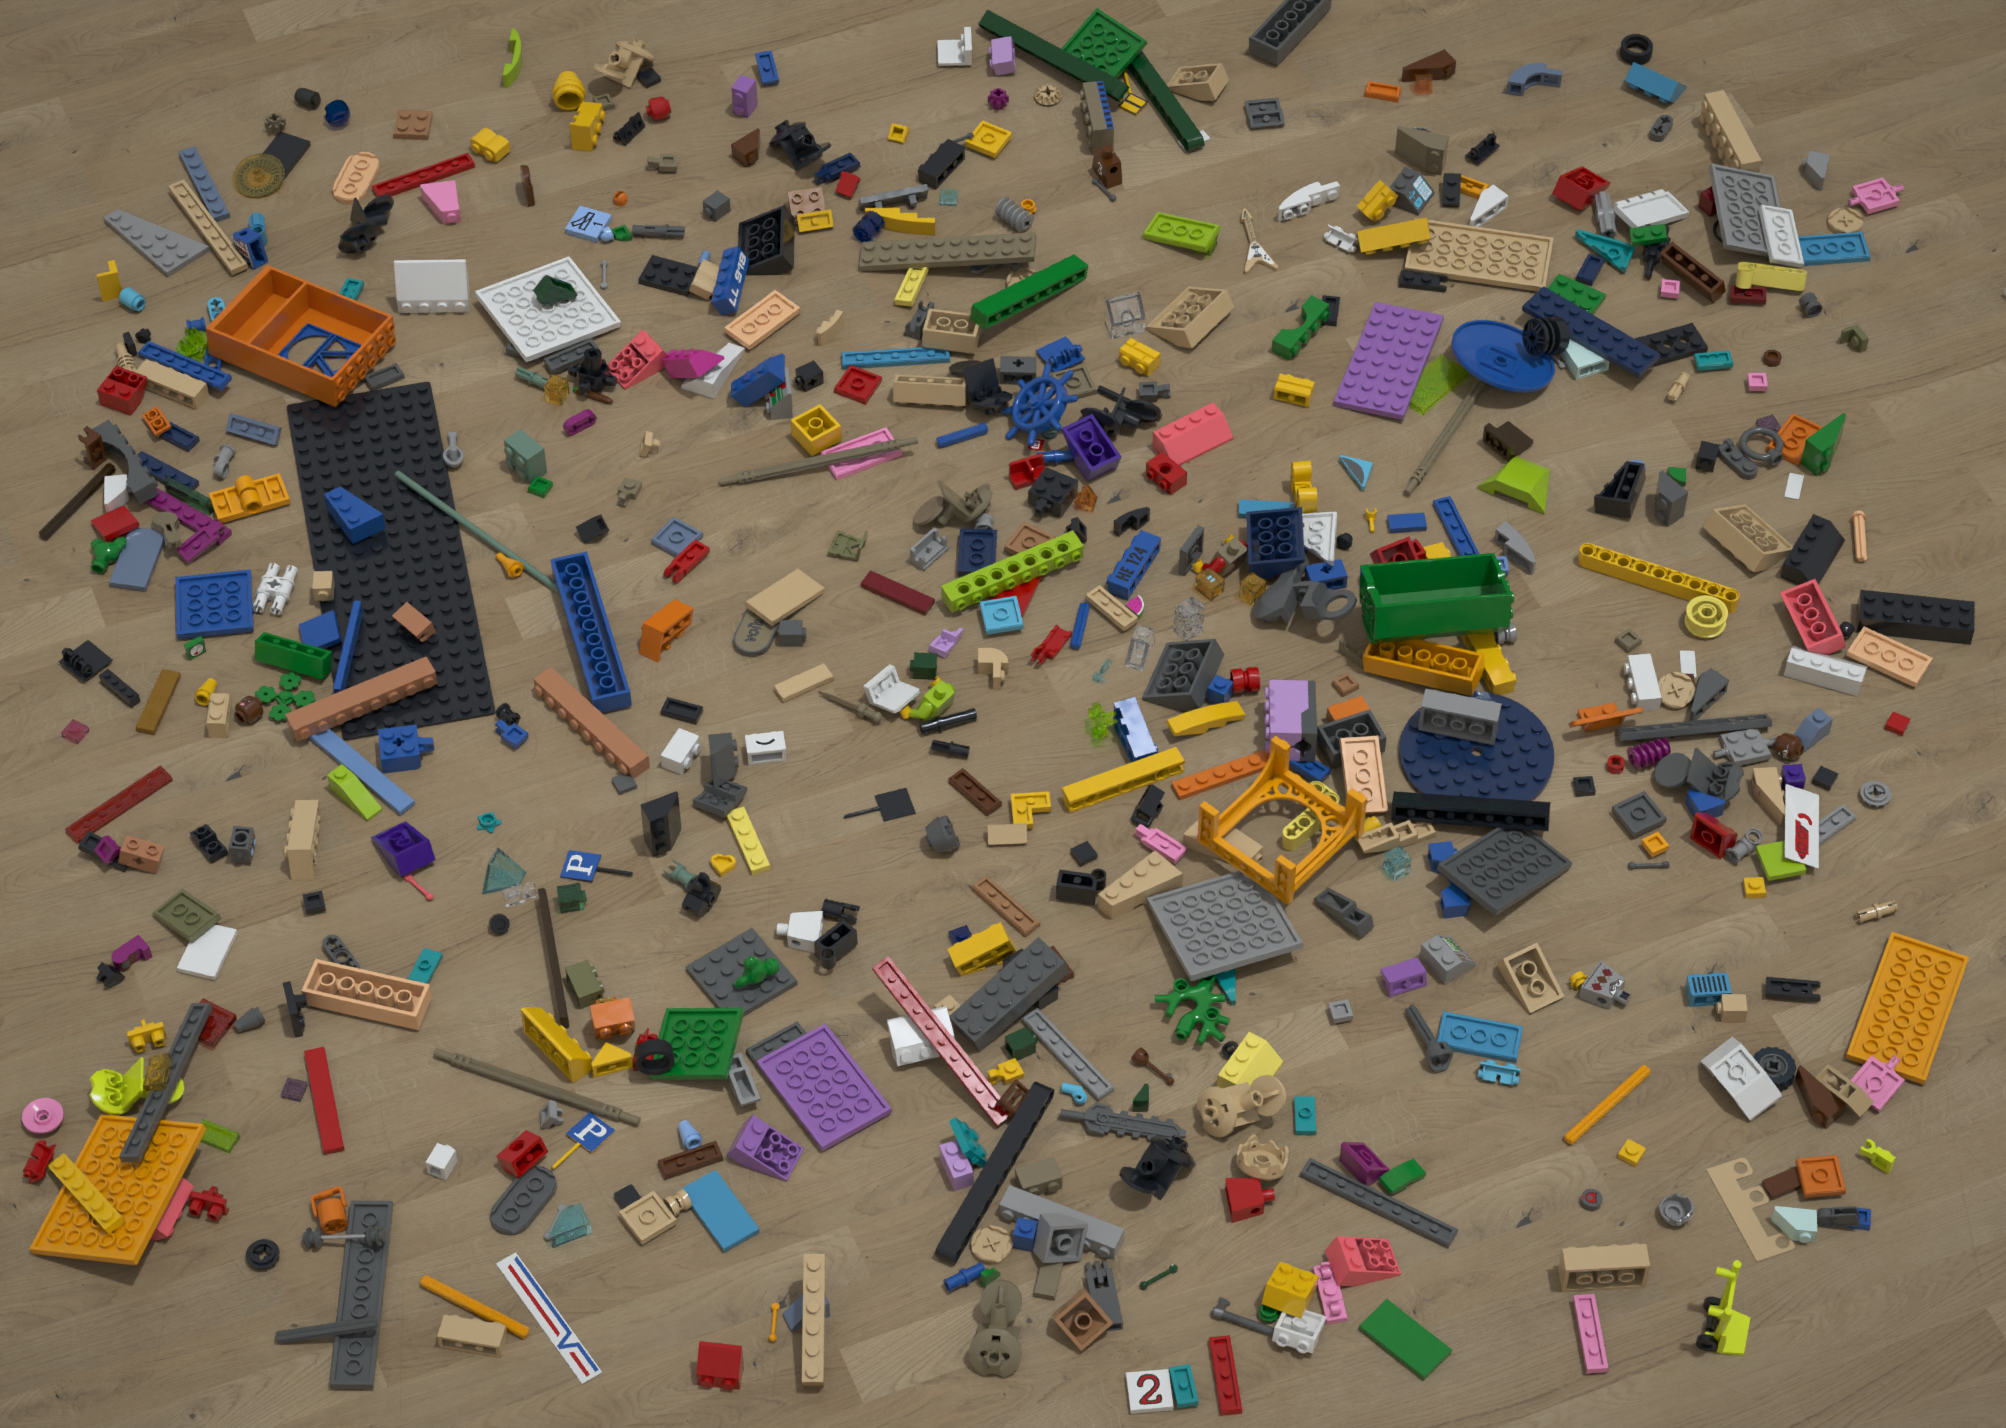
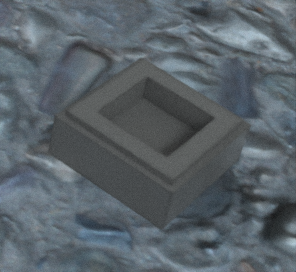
[611,774,637,795]

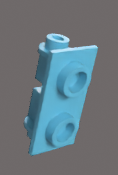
[1478,1060,1521,1086]

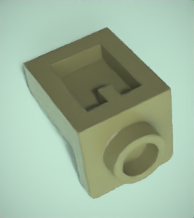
[1840,324,1869,353]

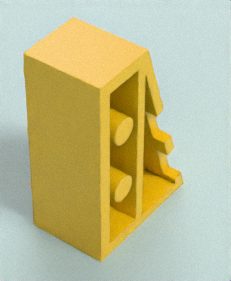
[569,101,606,152]

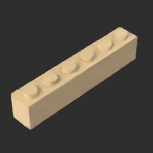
[802,1254,826,1386]

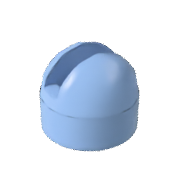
[599,226,614,242]

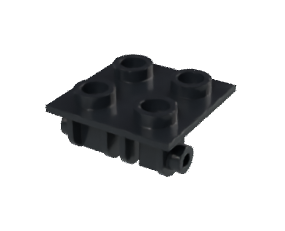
[59,640,113,682]

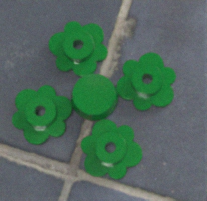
[255,672,316,722]

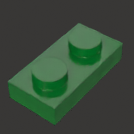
[1630,224,1667,246]

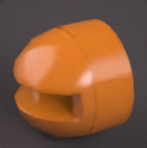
[613,191,628,206]

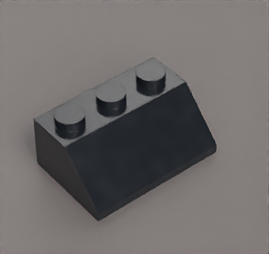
[640,791,682,857]

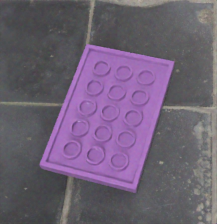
[757,1023,892,1151]

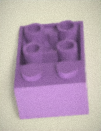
[726,1115,804,1181]

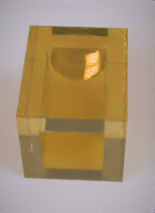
[544,374,570,406]
[1195,567,1225,601]
[1239,572,1266,606]

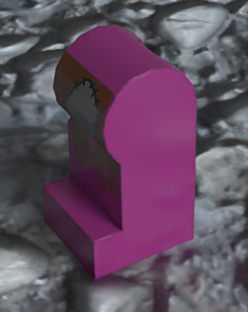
[111,935,152,972]

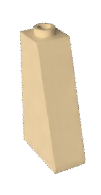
[1183,820,1264,864]

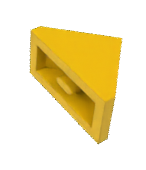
[591,1042,633,1078]

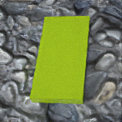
[1142,212,1221,252]

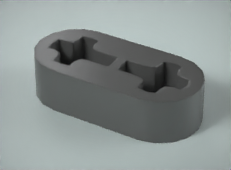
[1650,115,1673,142]

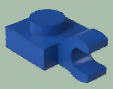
[495,719,529,749]

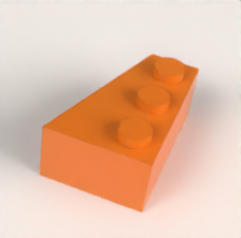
[639,599,694,663]

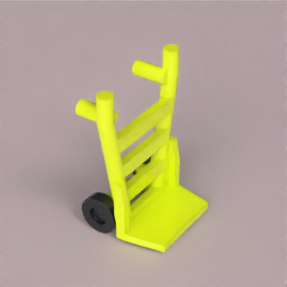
[1696,1260,1751,1356]

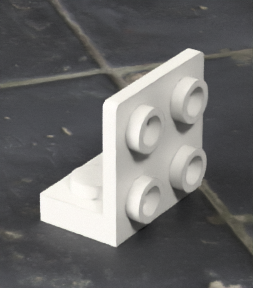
[937,27,972,66]

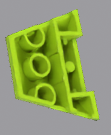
[1477,456,1550,514]

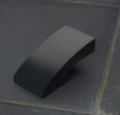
[1113,507,1150,537]

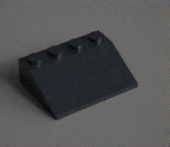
[738,205,795,275]

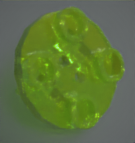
[176,327,208,358]
[1088,702,1118,740]

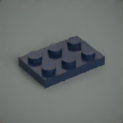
[957,529,997,576]

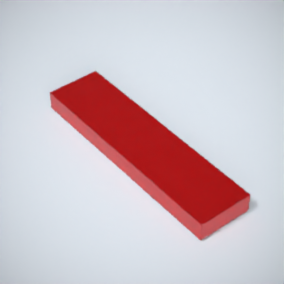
[1209,1335,1242,1416]

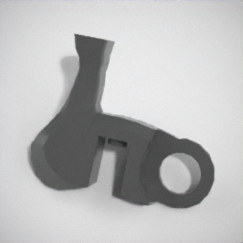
[1253,552,1357,622]

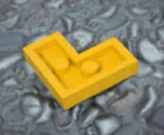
[1011,791,1051,829]

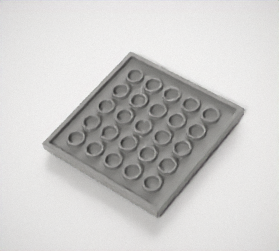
[1147,871,1303,981]

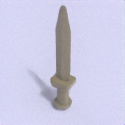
[818,691,882,723]

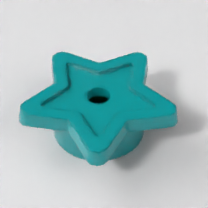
[477,812,502,833]

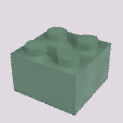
[504,429,547,484]

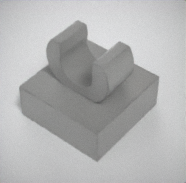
[540,1100,564,1129]

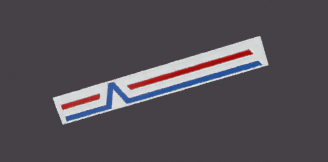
[496,1252,602,1384]

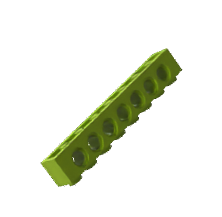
[941,531,1084,613]

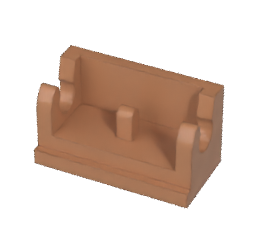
[392,602,436,642]

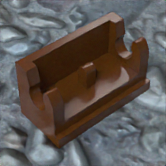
[78,426,107,470]

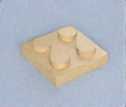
[619,1191,677,1245]

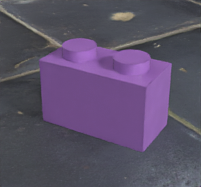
[731,75,758,118]

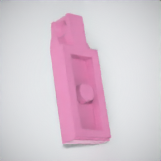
[1135,824,1187,864]

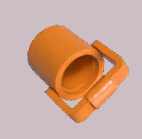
[311,1186,348,1234]

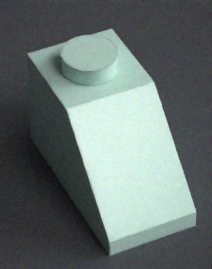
[1771,1206,1817,1243]

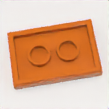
[1766,413,1823,466]

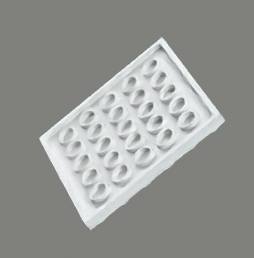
[475,257,621,362]

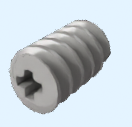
[995,197,1034,232]

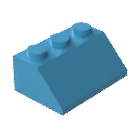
[1625,62,1687,104]

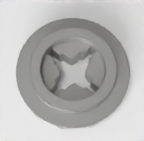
[1860,781,1892,808]

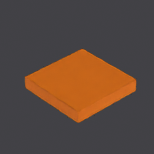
[1795,1155,1846,1198]

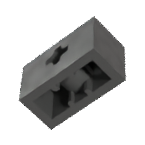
[1000,356,1037,385]

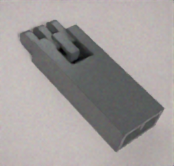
[1085,1260,1123,1332]

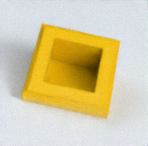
[887,123,910,144]

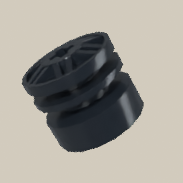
[1522,316,1570,356]

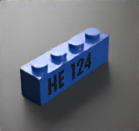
[1106,530,1161,600]

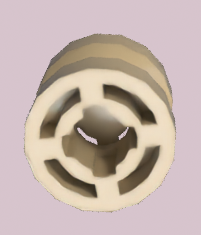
[663,1189,692,1216]

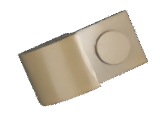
[978,648,1008,689]

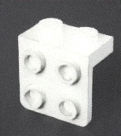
[863,664,920,713]

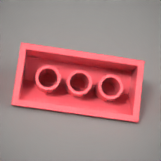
[1152,402,1233,466]
[1780,579,1846,654]

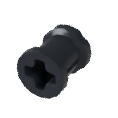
[495,703,521,726]

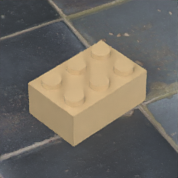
[922,308,981,354]

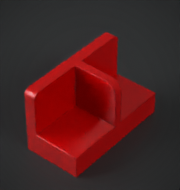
[1009,453,1045,490]

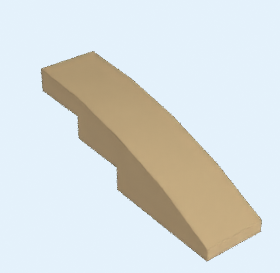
[1356,820,1436,853]

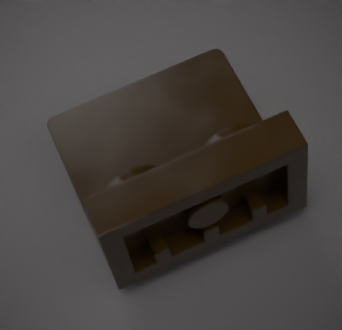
[1482,421,1533,461]

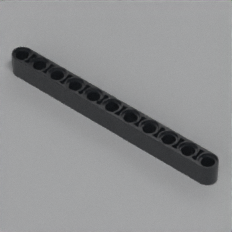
[935,1081,1055,1264]

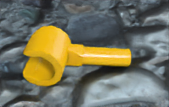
[1365,508,1377,533]

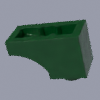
[533,275,578,306]

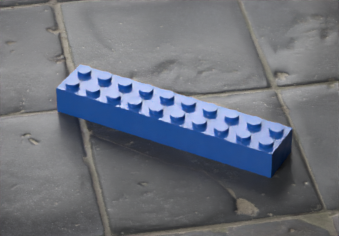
[550,551,632,713]

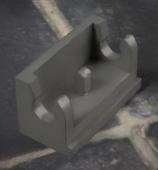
[904,300,934,340]

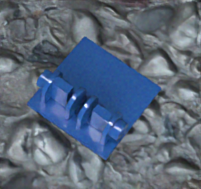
[1036,336,1085,372]

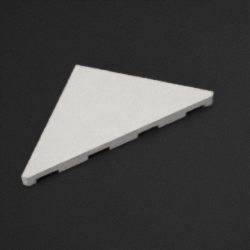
[1302,512,1338,566]

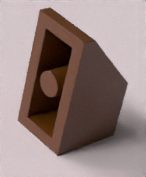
[731,128,761,167]

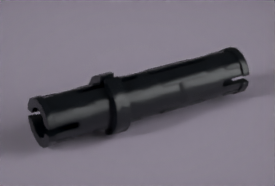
[919,708,977,734]

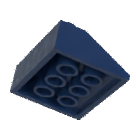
[1246,507,1305,580]

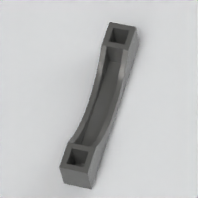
[92,420,159,505]

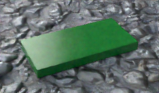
[1359,1299,1452,1380]

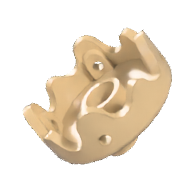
[1236,1134,1289,1181]

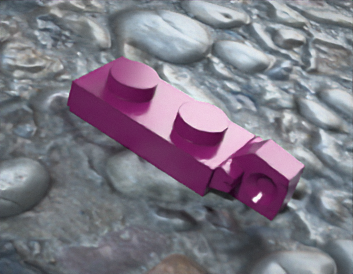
[176,521,226,564]

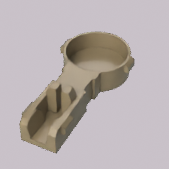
[151,512,182,549]

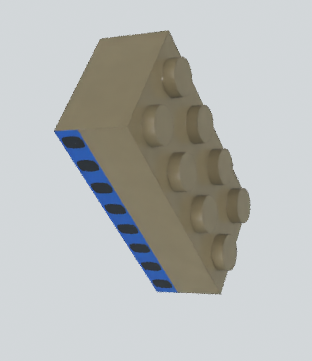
[1079,81,1114,155]

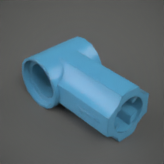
[249,212,268,246]

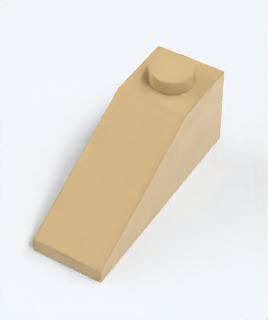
[1815,1064,1874,1117]

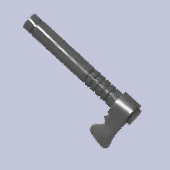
[1211,1297,1274,1336]

